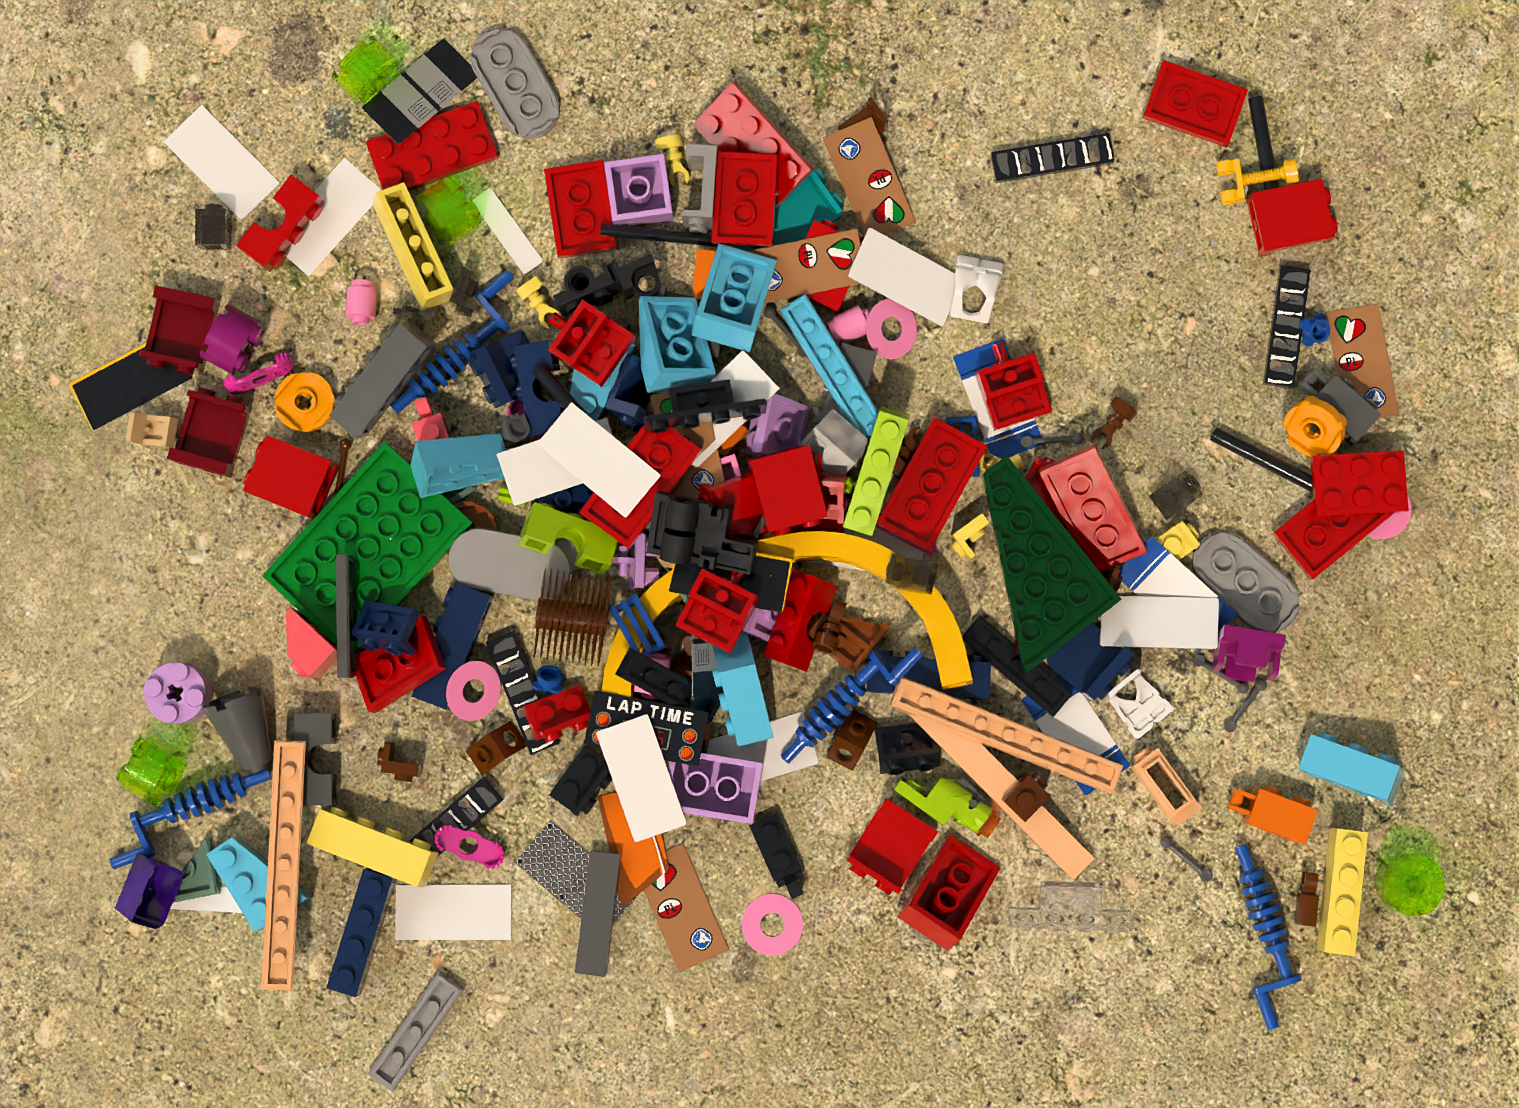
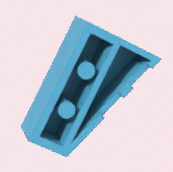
[570,344,637,421]
[410,434,506,498]
[712,631,774,747]
[1298,732,1404,807]
[206,837,313,932]

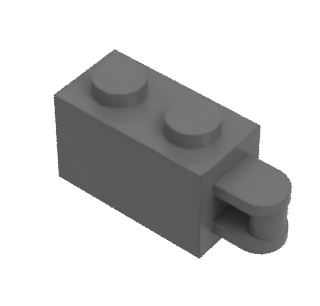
[1297,368,1382,445]

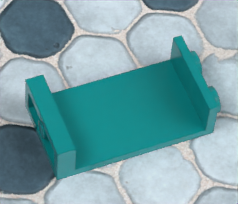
[731,167,844,251]

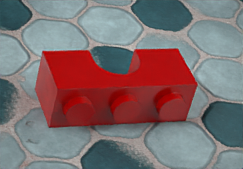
[236,175,324,272]
[763,570,837,672]

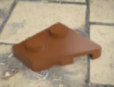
[807,612,890,674]

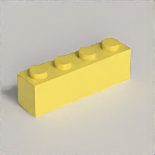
[373,182,454,311]
[306,806,438,887]
[1317,828,1368,956]

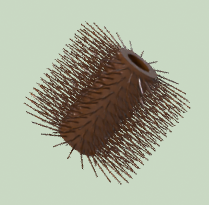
[534,568,610,666]

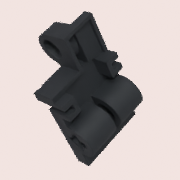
[553,254,661,318]
[646,491,759,575]

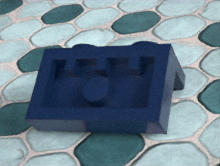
[351,601,420,656]

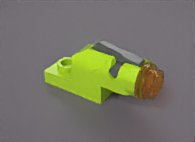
[893,778,1001,838]

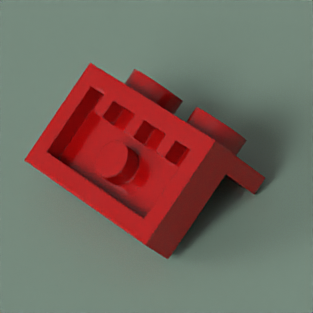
[522,684,590,743]

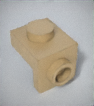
[126,411,178,448]

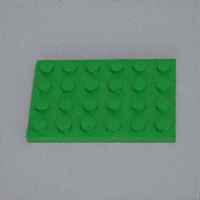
[262,442,474,654]

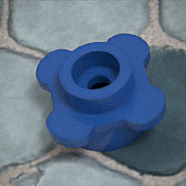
[1299,312,1330,347]
[533,666,565,694]

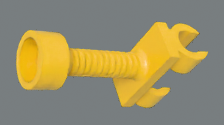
[1216,158,1300,205]

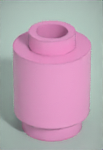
[345,279,377,326]
[827,305,869,344]

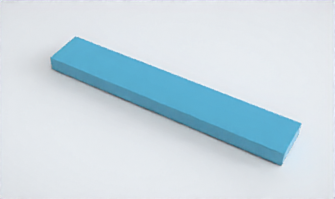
[779,294,901,450]

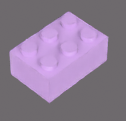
[668,753,763,824]

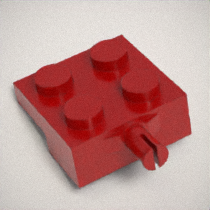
[548,300,636,387]
[975,342,1052,431]
[791,452,847,533]
[675,568,759,654]

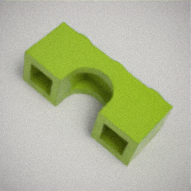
[518,502,618,575]

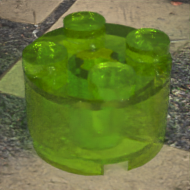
[331,36,401,105]
[416,175,481,247]
[116,735,188,807]
[1375,853,1445,916]

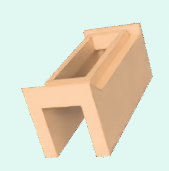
[1130,747,1203,826]

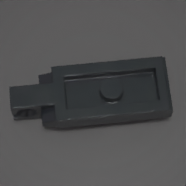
[749,813,804,899]

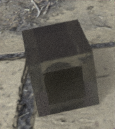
[195,204,232,250]

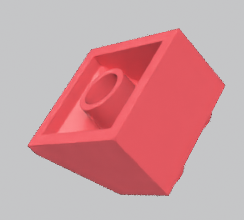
[286,608,337,679]

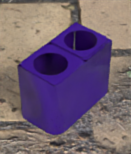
[115,854,183,929]

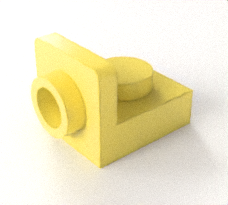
[950,513,989,561]
[1156,521,1200,560]

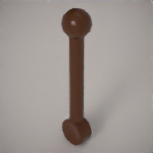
[333,439,352,497]

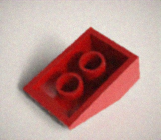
[897,834,1001,951]

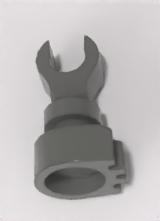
[496,413,530,448]

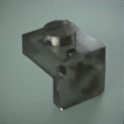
[1149,471,1203,521]
[885,553,938,595]

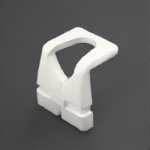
[950,255,1004,323]
[1107,669,1173,739]

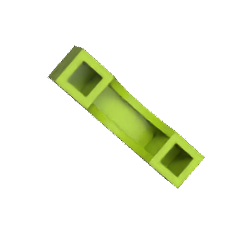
[843,406,910,536]

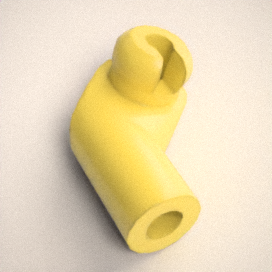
[979,453,1025,472]

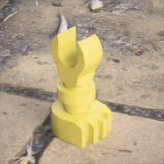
[655,134,689,188]
[516,275,559,329]

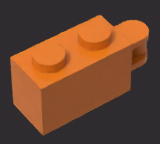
[1227,785,1318,845]

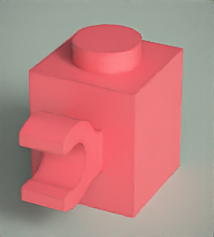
[412,397,452,441]

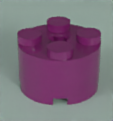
[200,304,265,375]

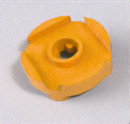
[275,372,336,433]
[1283,396,1347,457]

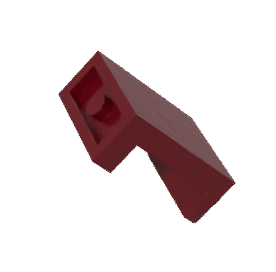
[139,285,220,375]
[167,387,251,478]

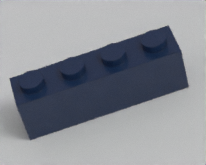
[411,583,493,710]
[866,649,991,700]
[326,868,397,997]

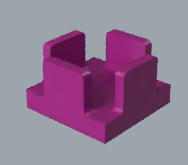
[1212,625,1286,683]

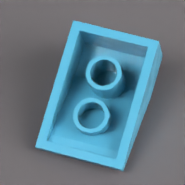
[692,243,777,352]
[639,296,716,393]

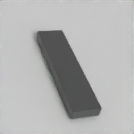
[336,554,356,678]
[575,850,622,977]

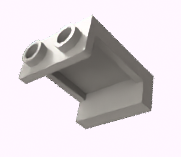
[682,144,718,234]

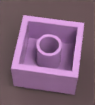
[604,154,674,226]

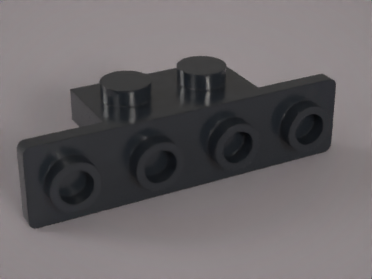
[643,379,767,433]

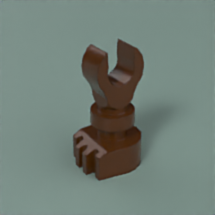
[1091,396,1137,449]
[892,427,920,478]
[812,599,847,656]

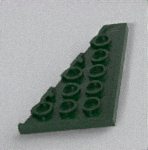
[982,456,1122,674]

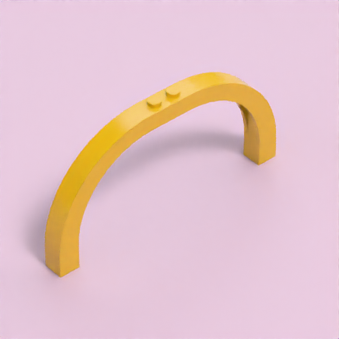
[602,531,973,698]

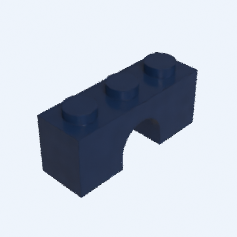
[511,340,564,437]

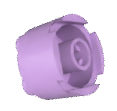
[143,662,213,724]

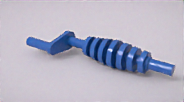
[390,270,515,414]
[780,646,924,764]
[110,768,272,870]
[1235,844,1302,1030]

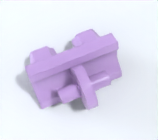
[612,533,659,590]

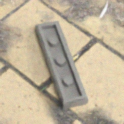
[368,972,464,1092]

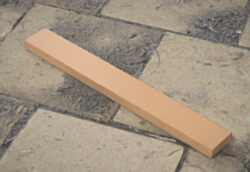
[889,677,1123,794]
[907,713,1095,880]
[261,740,306,990]

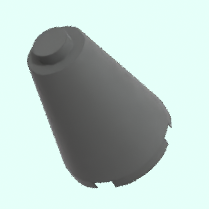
[203,685,272,774]

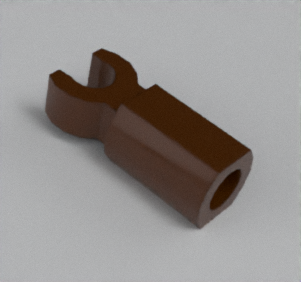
[1294,872,1319,927]

